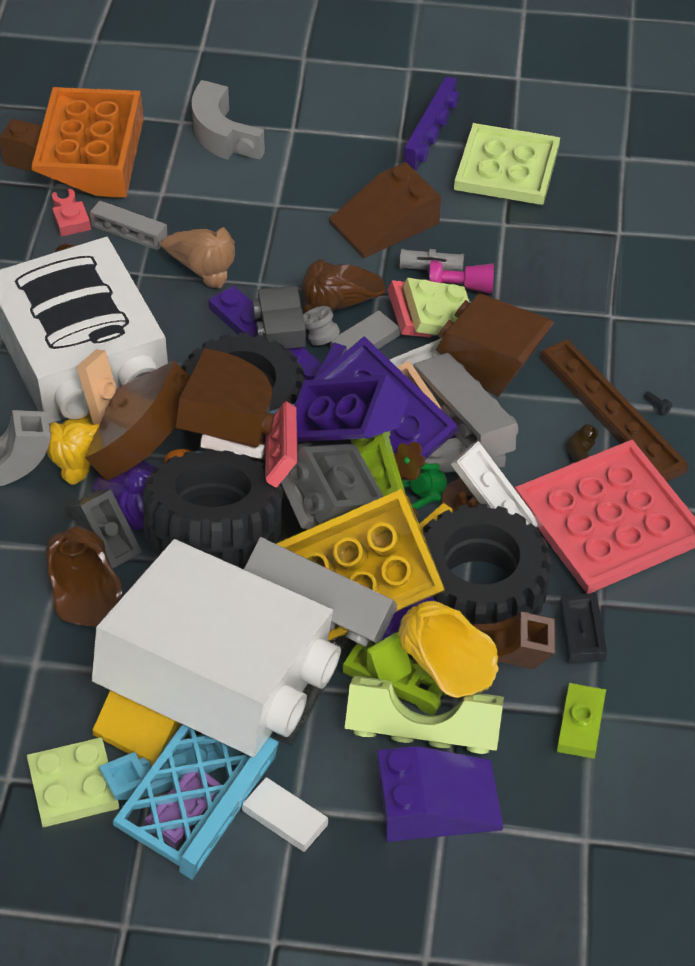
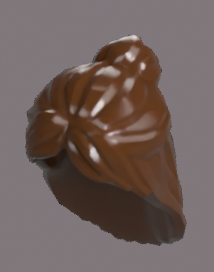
[302,259,386,314]
[45,526,122,628]

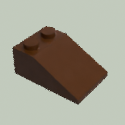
[329,162,441,259]

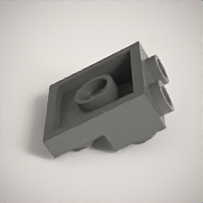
[288,444,384,524]

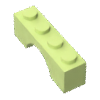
[345,676,504,754]

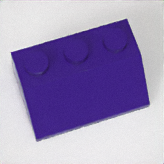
[294,374,409,442]

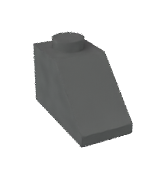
[68,489,142,569]

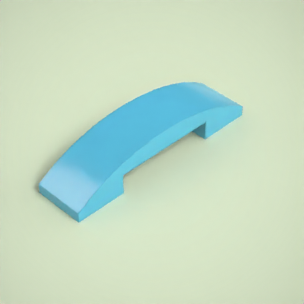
[99,733,243,800]

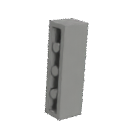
[413,353,518,458]
[244,537,398,647]

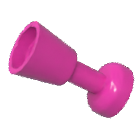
[429,260,494,295]

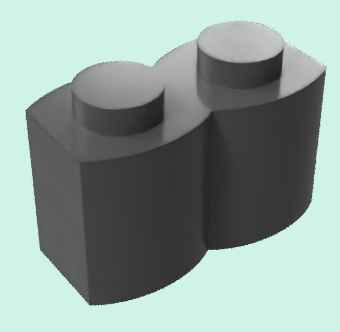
[252,285,306,349]

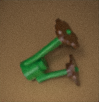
[394,442,447,518]

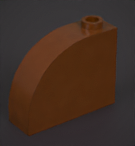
[176,348,274,447]
[85,360,190,481]

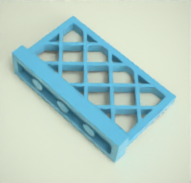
[113,724,279,880]

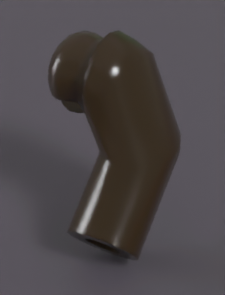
[567,424,598,463]

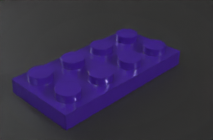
[314,336,458,460]

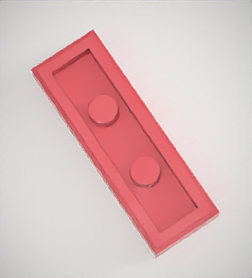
[265,401,297,488]

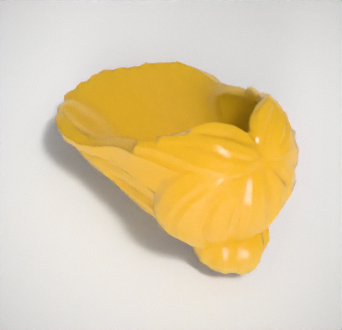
[47,414,100,485]
[398,601,499,698]

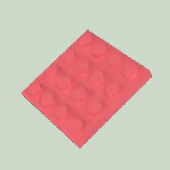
[515,440,695,594]

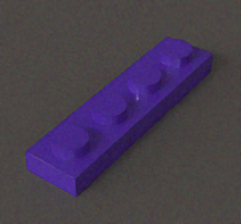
[404,76,460,171]

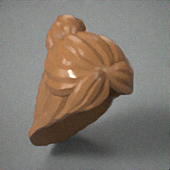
[160,227,235,289]

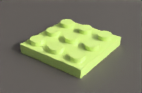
[454,123,560,205]

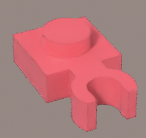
[52,189,91,237]

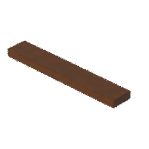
[540,339,689,482]

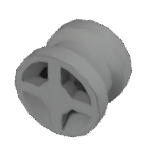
[303,306,340,345]

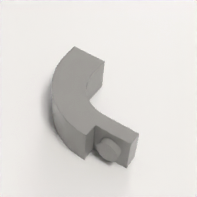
[192,80,265,160]
[0,410,51,486]

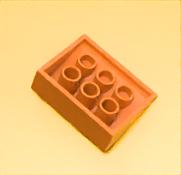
[32,87,144,197]

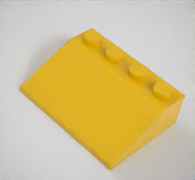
[277,489,445,641]

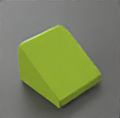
[367,632,412,684]

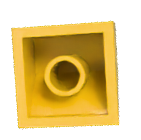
[93,690,182,766]

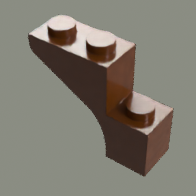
[413,612,555,669]

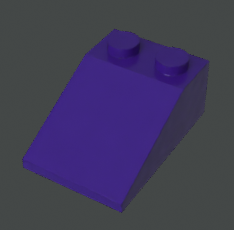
[377,746,503,842]

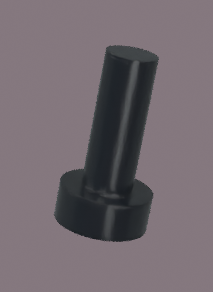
[643,391,672,415]

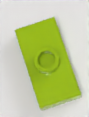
[557,683,606,759]

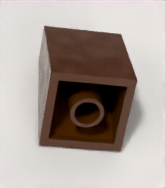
[435,293,554,397]

